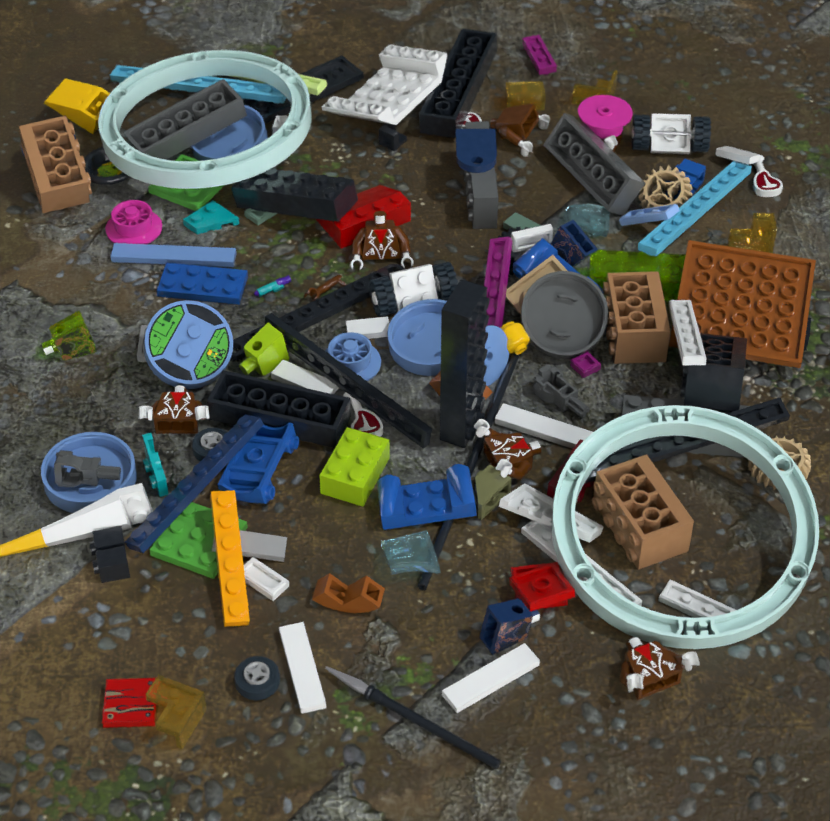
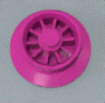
[578,95,633,139]
[105,200,162,244]

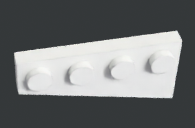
[499,484,604,542]

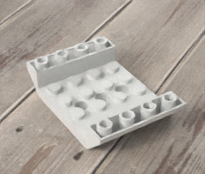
[322,45,447,125]

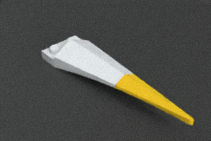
[0,483,153,557]

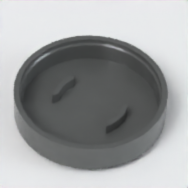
[520,271,608,359]

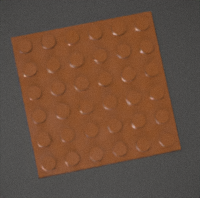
[669,240,816,368]

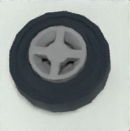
[192,428,227,462]
[234,656,280,700]

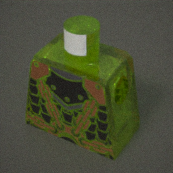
[41,310,97,361]

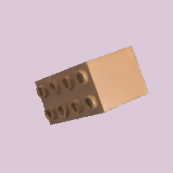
[19,115,92,213]
[603,271,671,364]
[592,454,694,570]

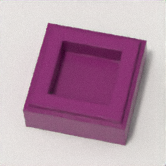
[570,352,601,378]

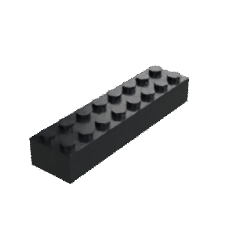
[419,28,497,138]
[440,279,490,448]

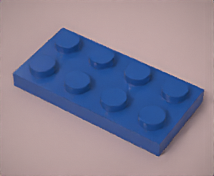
[157,262,248,305]

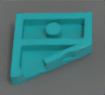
[183,201,239,234]
[142,433,169,497]

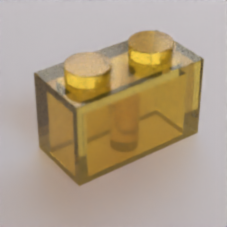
[505,81,545,110]

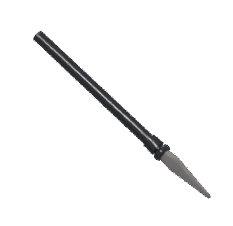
[325,666,501,770]

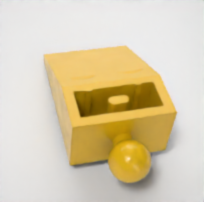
[44,78,110,134]

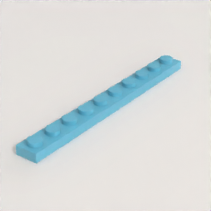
[110,65,286,103]
[638,161,752,257]

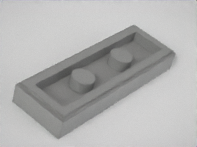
[212,530,287,562]

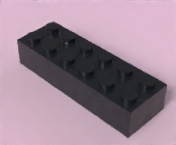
[231,168,358,222]
[207,370,351,448]

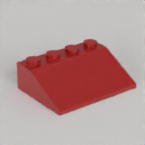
[316,185,411,249]

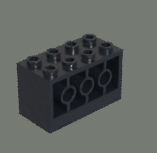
[680,333,747,411]

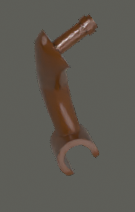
[303,275,348,302]

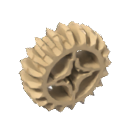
[638,165,693,208]
[748,435,811,490]

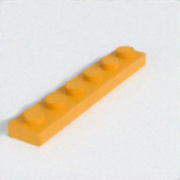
[210,490,250,627]

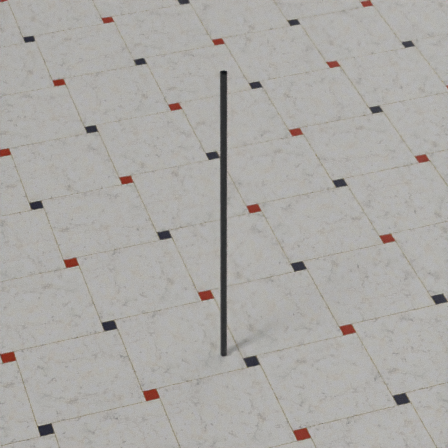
[417,353,520,590]

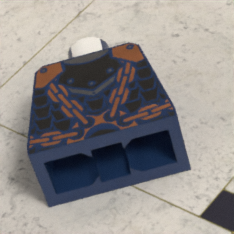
[550,219,598,267]
[479,599,540,655]

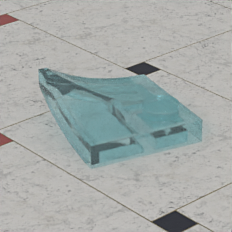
[566,204,610,237]
[381,530,441,574]

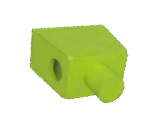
[239,323,290,376]

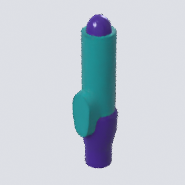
[254,275,291,297]

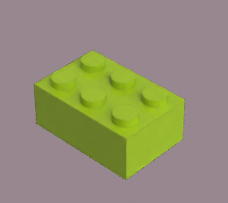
[319,427,390,507]

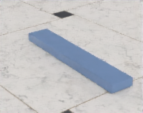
[111,243,237,267]

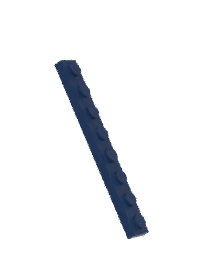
[125,414,264,553]

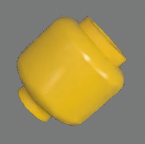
[501,321,530,355]

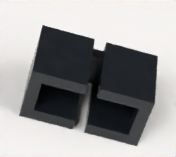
[89,526,130,583]

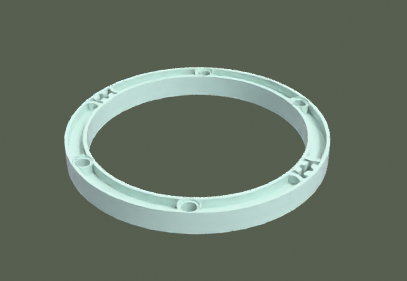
[98,50,312,189]
[552,405,819,649]

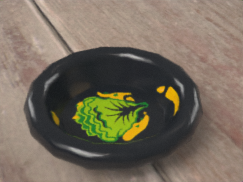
[84,146,130,185]

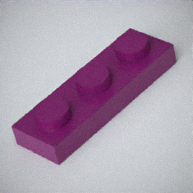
[522,35,557,75]

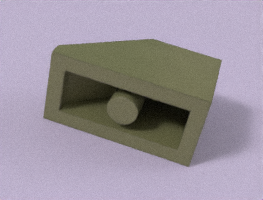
[474,464,512,520]

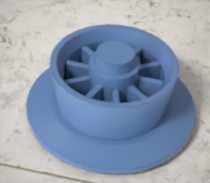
[484,325,509,386]
[325,332,381,381]

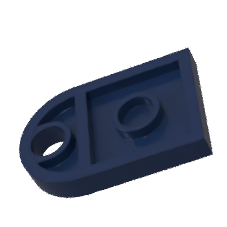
[456,129,497,173]

